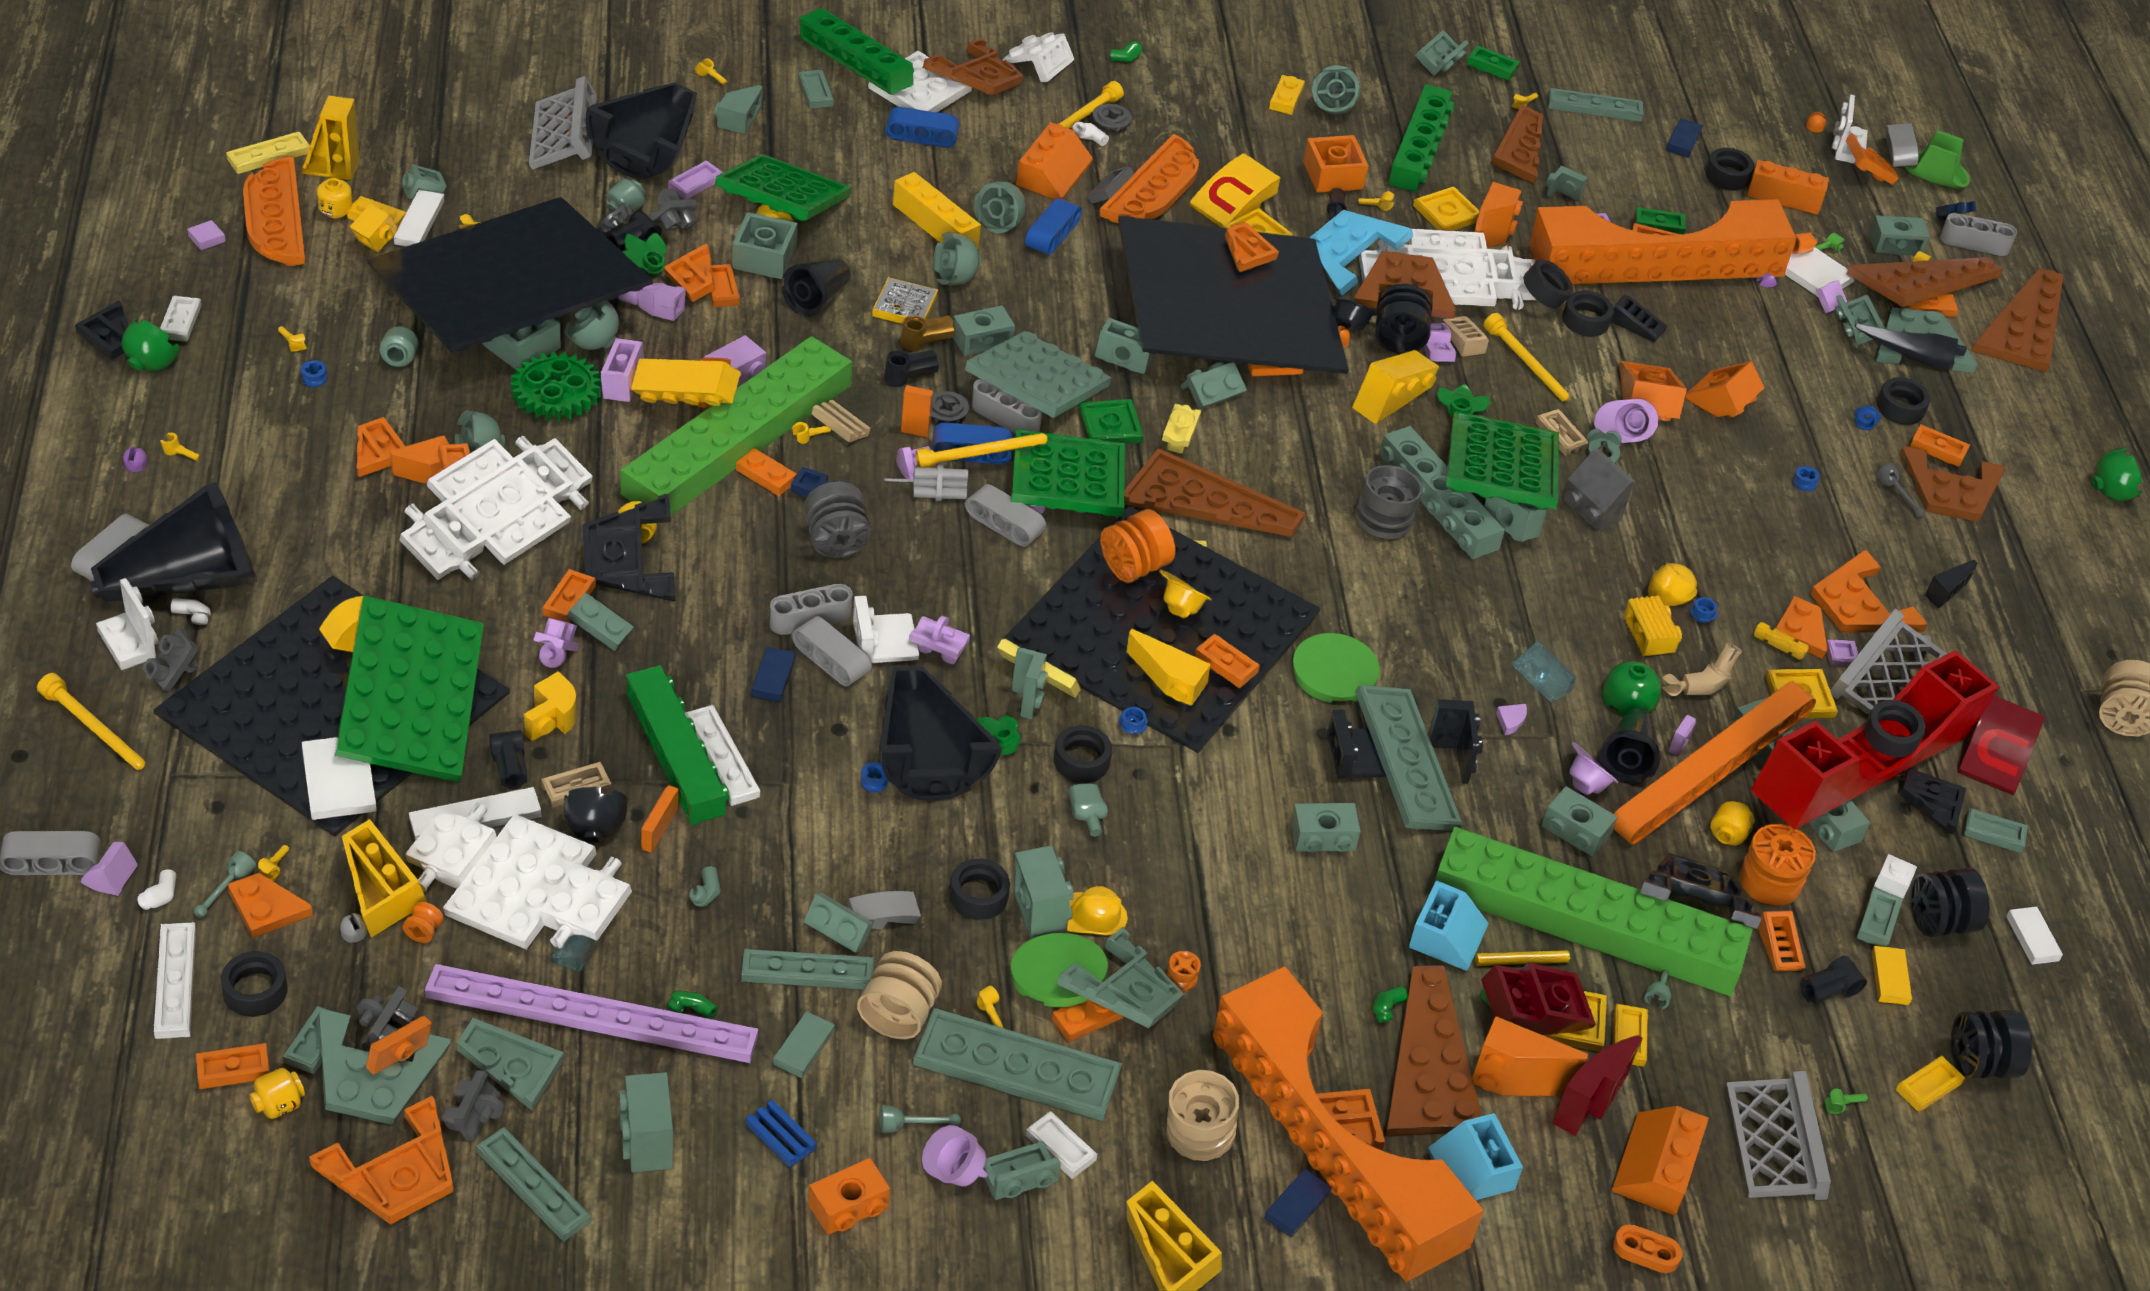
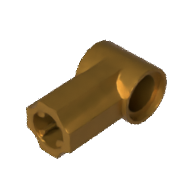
[900,315,955,351]

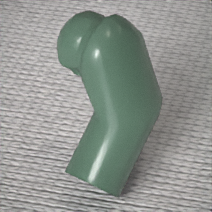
[689,866,721,907]

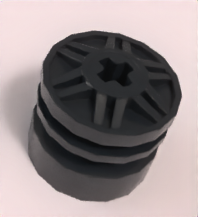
[1375,283,1431,354]
[1910,868,1990,937]
[1951,1010,2032,1079]

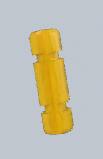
[1754,622,1809,660]

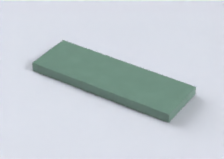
[1355,685,1463,831]
[913,1008,1122,1122]

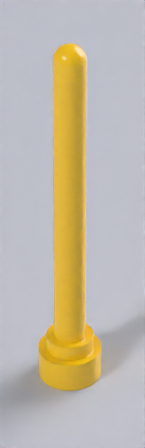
[1059,81,1124,129]
[1483,313,1569,402]
[915,433,1048,468]
[37,673,145,770]

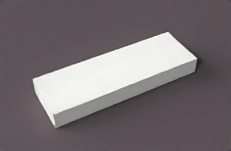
[394,190,444,247]

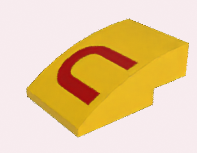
[1189,153,1280,228]

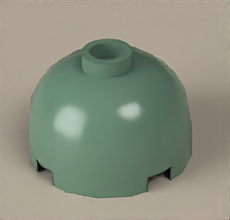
[1312,65,1361,115]
[974,181,1026,234]
[933,233,981,286]
[564,300,620,350]
[454,410,505,453]

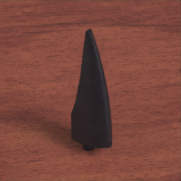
[1855,324,1967,370]

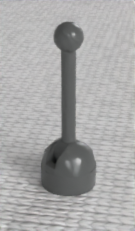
[1876,463,1925,518]

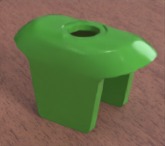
[1903,131,1970,189]

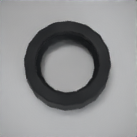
[1705,147,1755,190]
[1523,259,1573,309]
[1562,290,1614,337]
[1877,377,1931,424]
[1864,700,1926,757]
[1054,725,1112,783]
[949,858,1010,920]
[220,951,288,1017]

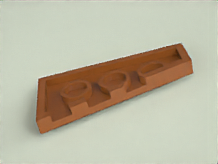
[1491,105,1543,184]

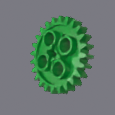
[510,351,602,421]

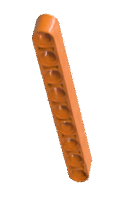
[1614,681,1816,845]

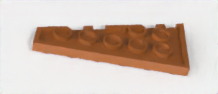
[1847,257,2003,307]
[1972,268,2064,372]
[1124,448,1305,537]
[1385,965,1482,1136]

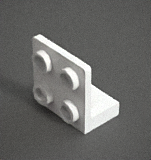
[1003,32,1074,82]
[1832,95,1868,164]
[96,578,158,670]
[853,596,919,663]

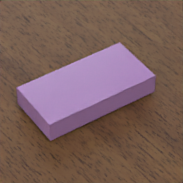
[668,161,723,200]

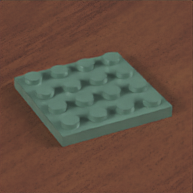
[965,331,1112,418]

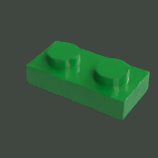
[1467,45,1520,81]
[1634,207,1686,235]

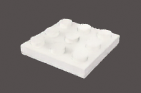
[868,51,972,112]

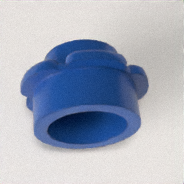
[1854,405,1881,430]
[1690,597,1718,623]
[1118,707,1148,734]

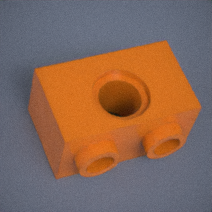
[808,1158,890,1235]

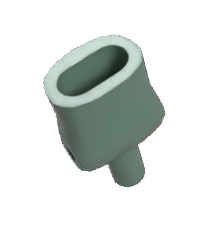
[1067,784,1108,837]

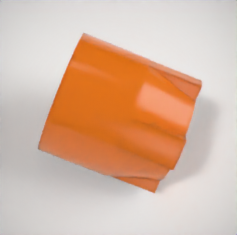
[1792,232,1817,254]

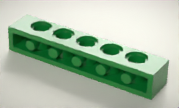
[799,8,914,95]
[1388,84,1455,192]

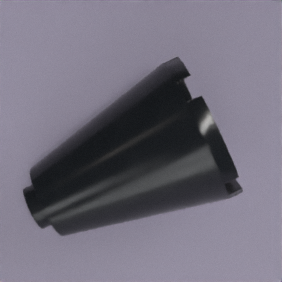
[781,259,851,317]
[1600,709,1661,784]

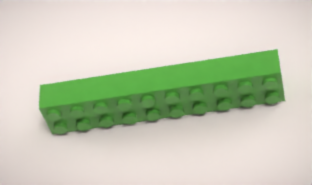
[620,336,852,515]
[1433,826,1753,996]

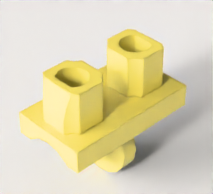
[1162,404,1201,453]

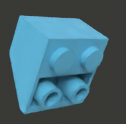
[1409,881,1489,971]
[1427,1113,1523,1200]

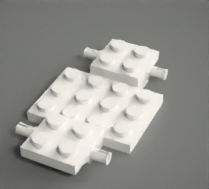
[1359,229,1536,310]
[399,436,593,581]
[405,802,632,950]

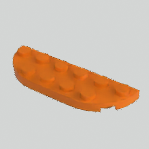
[1099,134,1199,223]
[243,156,306,266]

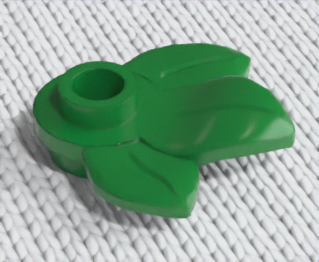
[623,233,667,275]
[1437,384,1490,417]
[975,715,1021,755]

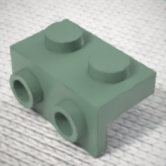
[1415,30,1469,76]
[1835,295,1885,345]
[1180,362,1247,410]
[1012,647,1048,720]
[983,1141,1061,1200]

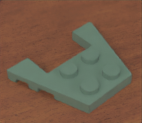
[1876,307,1977,373]
[1056,927,1184,1028]
[318,1008,451,1125]

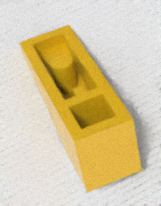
[1127,629,1211,706]

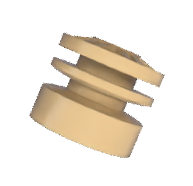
[2099,660,2150,736]
[857,951,942,1039]
[1166,1070,1239,1161]

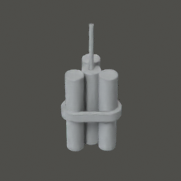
[884,465,968,501]

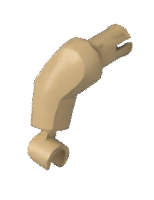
[1661,642,1742,696]

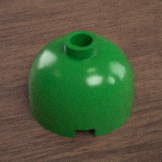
[121,318,181,371]
[2092,447,2142,501]
[1601,661,1661,717]

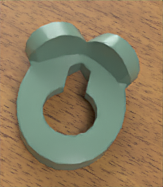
[1586,428,1622,464]

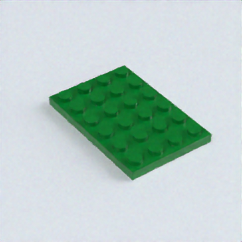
[1446,411,1559,510]
[334,595,484,782]

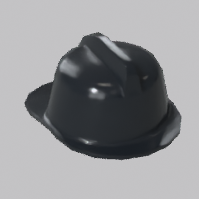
[1332,296,1376,331]

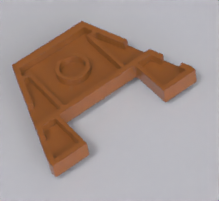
[922,38,1023,95]
[1354,251,1456,319]
[1900,446,2005,522]

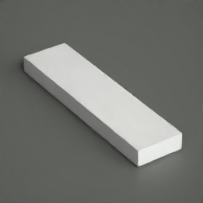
[685,705,760,806]
[409,787,541,841]
[154,922,196,1039]

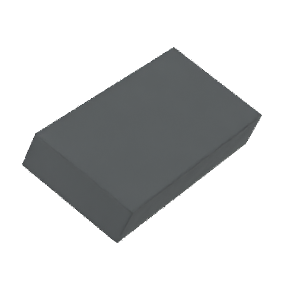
[1087,166,1134,204]

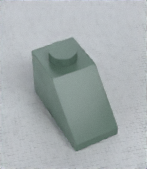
[714,85,763,134]

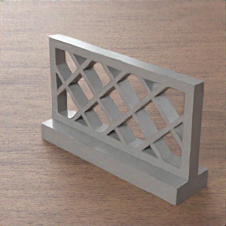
[529,76,597,170]
[1830,608,1947,715]
[1726,1071,1831,1200]

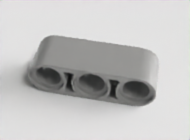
[1886,123,1918,167]
[1940,213,2017,256]
[971,378,1042,433]
[965,484,1046,547]
[71,514,150,581]
[769,584,853,635]
[791,616,872,686]
[0,831,101,875]

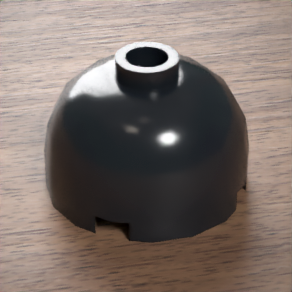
[563,787,628,843]

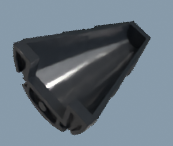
[586,83,697,178]
[90,481,257,602]
[879,667,1002,801]

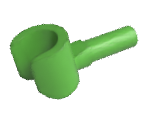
[1815,233,1845,252]
[1825,1089,1868,1114]

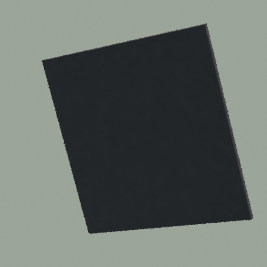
[367,197,653,352]
[1118,216,1349,374]
[1003,506,1320,753]
[153,575,510,836]

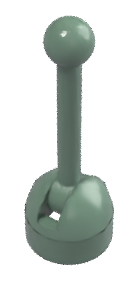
[194,851,257,918]
[1644,969,1671,1009]
[879,1105,961,1133]

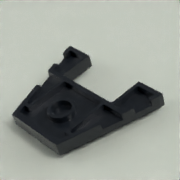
[583,494,676,601]
[1640,853,1762,929]

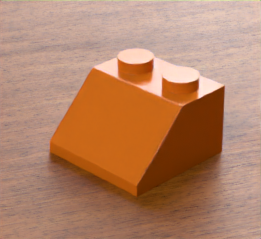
[1475,182,1523,248]
[1685,361,1765,417]

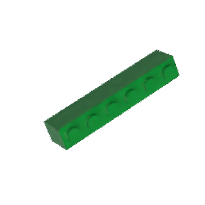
[626,665,729,825]

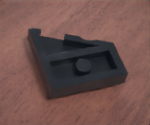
[75,301,129,359]
[1900,768,1966,835]

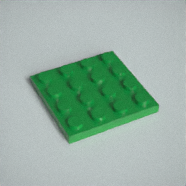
[715,154,852,221]
[1011,429,1125,517]

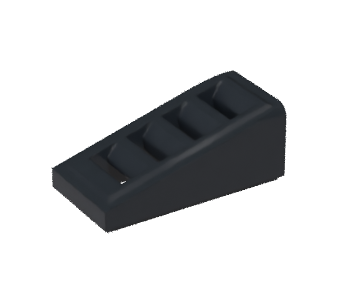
[1611,294,1667,342]
[1925,560,1978,608]

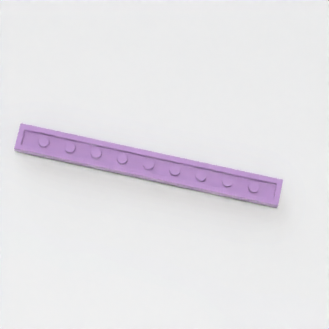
[425,964,758,1063]

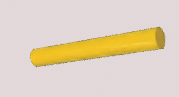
[1475,950,1570,966]

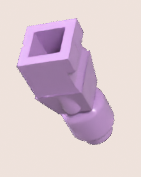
[618,283,686,321]

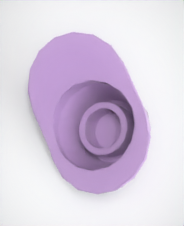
[1594,399,1659,443]
[1569,742,1618,795]
[922,1125,988,1186]

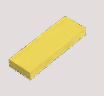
[226,132,310,174]
[997,639,1081,698]

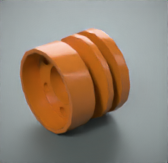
[1100,509,1175,583]
[1739,824,1816,906]

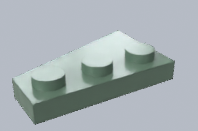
[457,1018,564,1111]

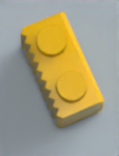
[1623,595,1682,656]

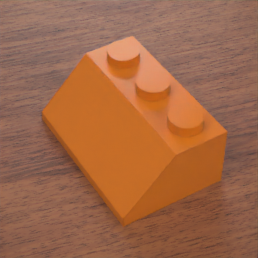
[1016,122,1093,200]
[1747,159,1829,215]
[1611,1106,1709,1216]

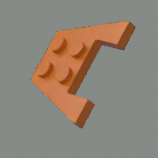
[1810,550,1928,632]
[309,1096,454,1225]

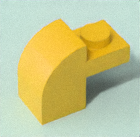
[319,596,363,652]
[524,671,577,741]

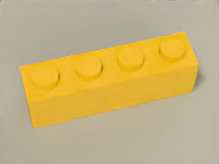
[893,172,981,249]
[631,359,741,406]

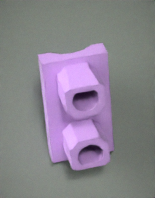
[909,615,970,664]
[534,618,580,668]

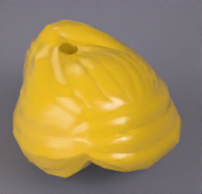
[1648,563,1697,606]

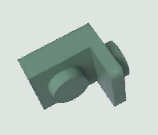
[402,164,446,200]
[1546,166,1588,201]

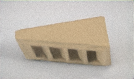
[1442,316,1489,357]

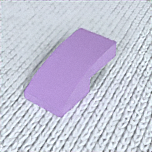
[1424,323,1456,362]

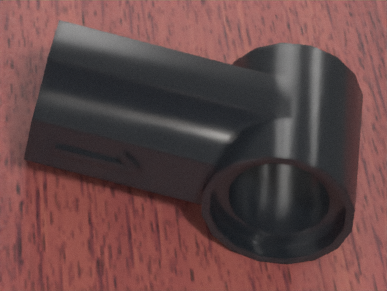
[606,211,662,251]
[884,350,939,387]
[489,730,528,790]
[1800,955,1868,1004]

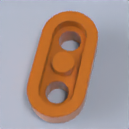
[1613,1225,1683,1273]

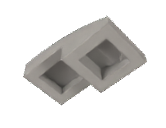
[847,891,921,930]

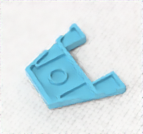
[1309,210,1414,296]

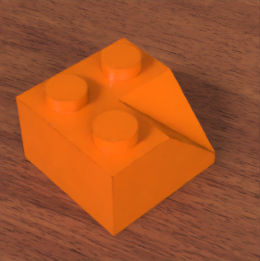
[1303,135,1369,193]

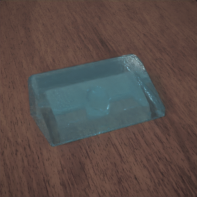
[1512,642,1576,702]
[550,934,597,971]

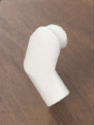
[1072,122,1109,146]
[171,598,211,625]
[138,870,176,910]

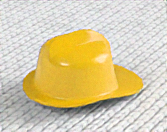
[1159,570,1212,618]
[1067,886,1128,936]

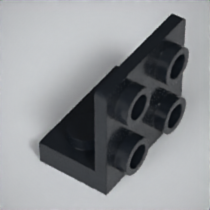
[1428,699,1483,784]
[1327,709,1386,778]

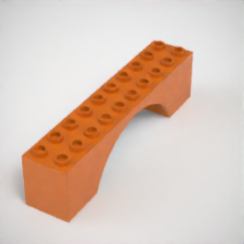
[1529,199,1796,284]
[1213,966,1484,1282]

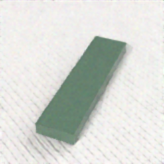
[1548,88,1643,122]
[741,949,874,990]
[476,1127,591,1242]

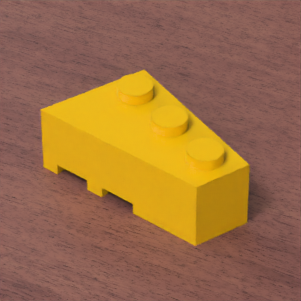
[301,95,360,181]
[1352,350,1439,424]
[342,819,427,938]
[1126,1181,1222,1291]

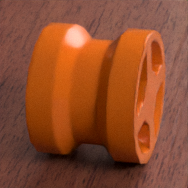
[402,902,444,943]
[1166,951,1201,992]

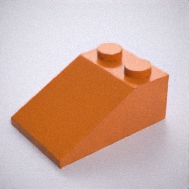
[1619,361,1687,421]
[1472,1017,1589,1097]

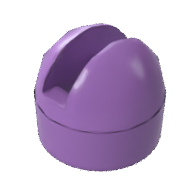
[1756,273,1778,287]
[123,447,148,472]

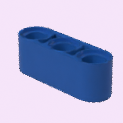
[885,107,960,147]
[1025,198,1082,255]
[932,423,1013,464]

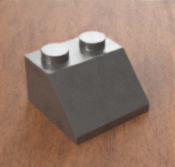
[1562,448,1634,532]

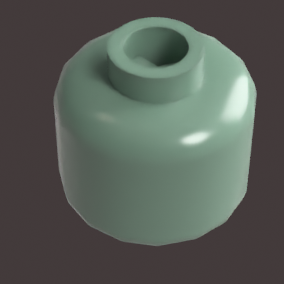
[607,179,645,217]
[379,326,419,367]

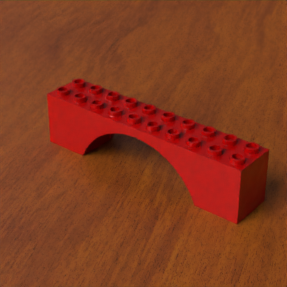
[1751,650,2000,830]

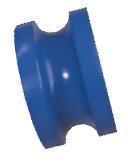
[301,360,327,387]
[1793,466,1820,491]
[860,762,888,793]

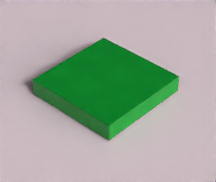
[1078,399,1144,444]

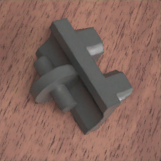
[649,189,698,231]
[142,628,200,691]
[357,986,418,1051]
[442,1070,505,1141]

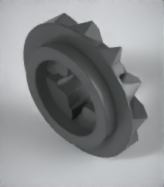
[1093,104,1132,132]
[597,205,633,235]
[931,391,969,424]

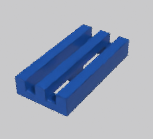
[746,1100,816,1168]

